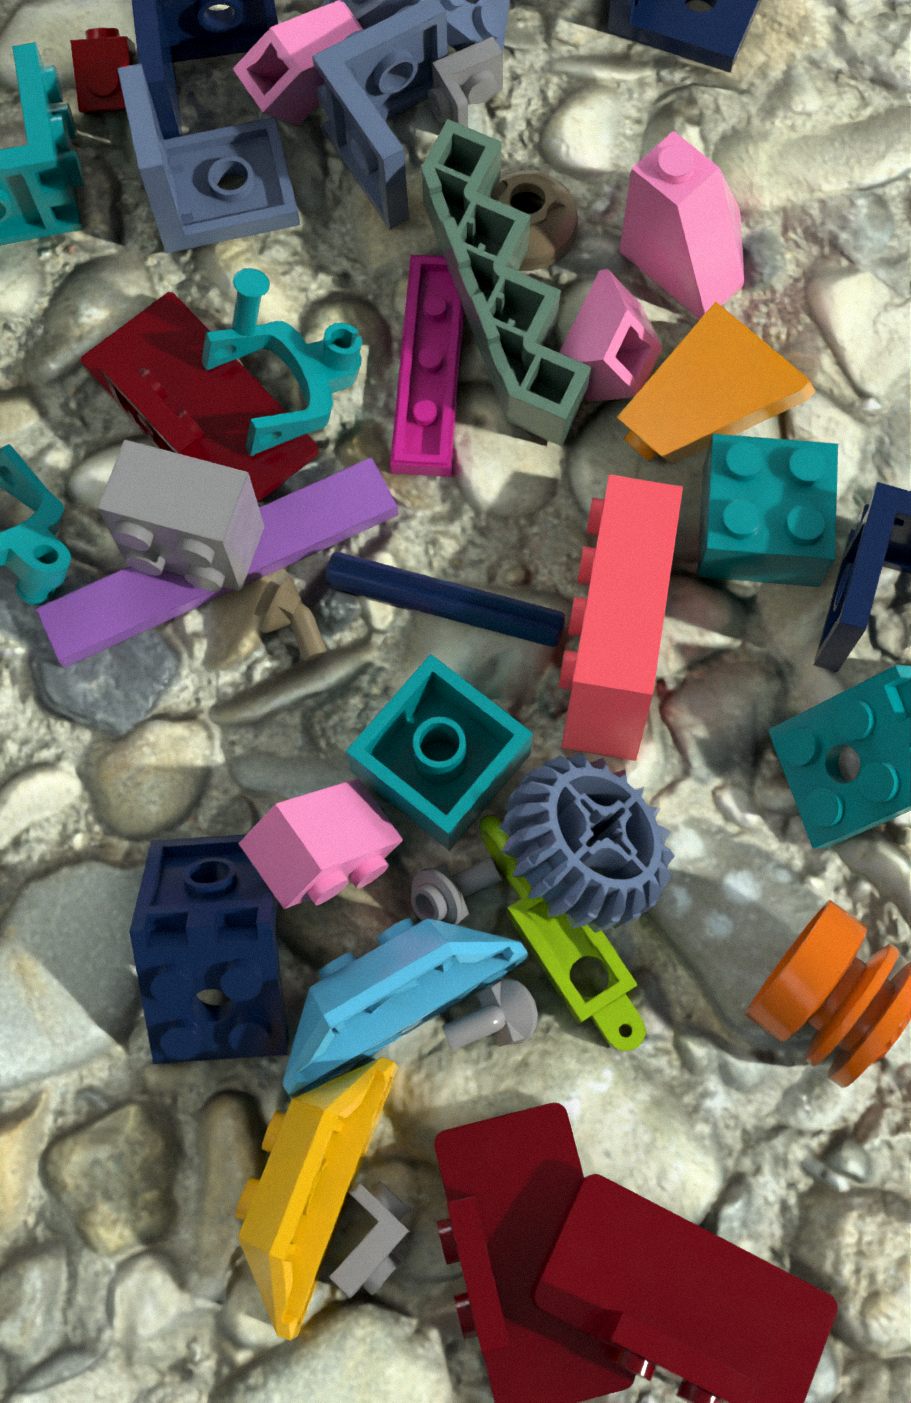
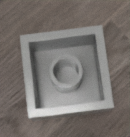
[97,439,265,592]

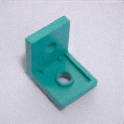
[0,42,85,245]
[768,665,911,849]

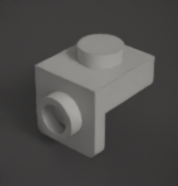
[329,1180,412,1298]

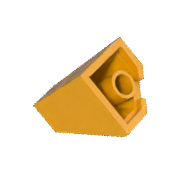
[617,301,816,465]

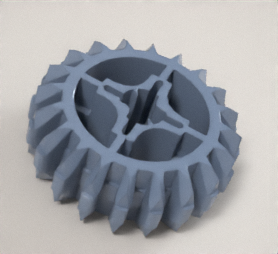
[499,753,675,933]

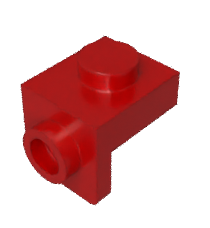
[70,28,136,114]

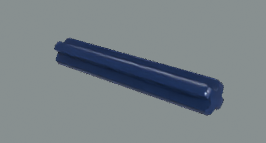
[325,552,566,647]

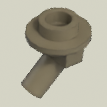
[254,575,327,662]

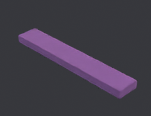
[36,457,399,668]

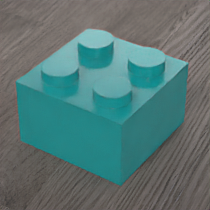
[697,434,838,587]
[346,654,533,851]

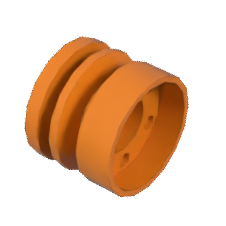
[745,900,911,1088]

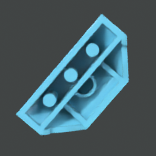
[282,918,528,1098]

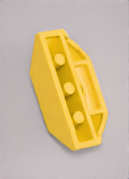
[235,1057,398,1341]

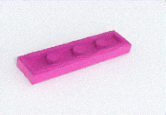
[390,255,465,477]

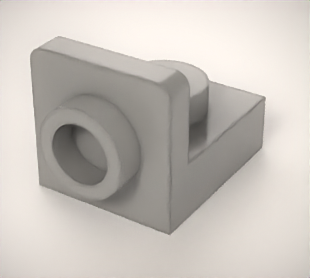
[428,36,503,127]

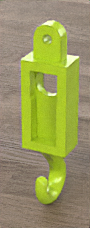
[479,815,646,1052]

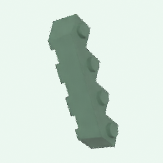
[421,119,591,447]

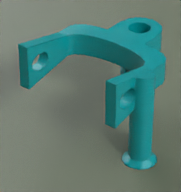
[202,268,362,456]
[0,444,71,606]

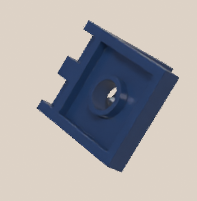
[132,0,279,140]
[607,0,762,73]
[814,482,911,672]
[129,834,289,1064]

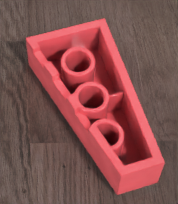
[558,474,683,761]

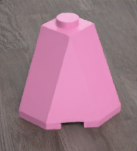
[619,131,744,319]

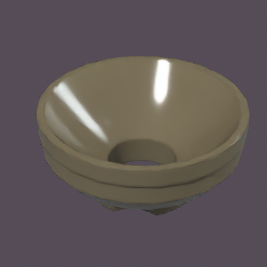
[491,171,578,271]

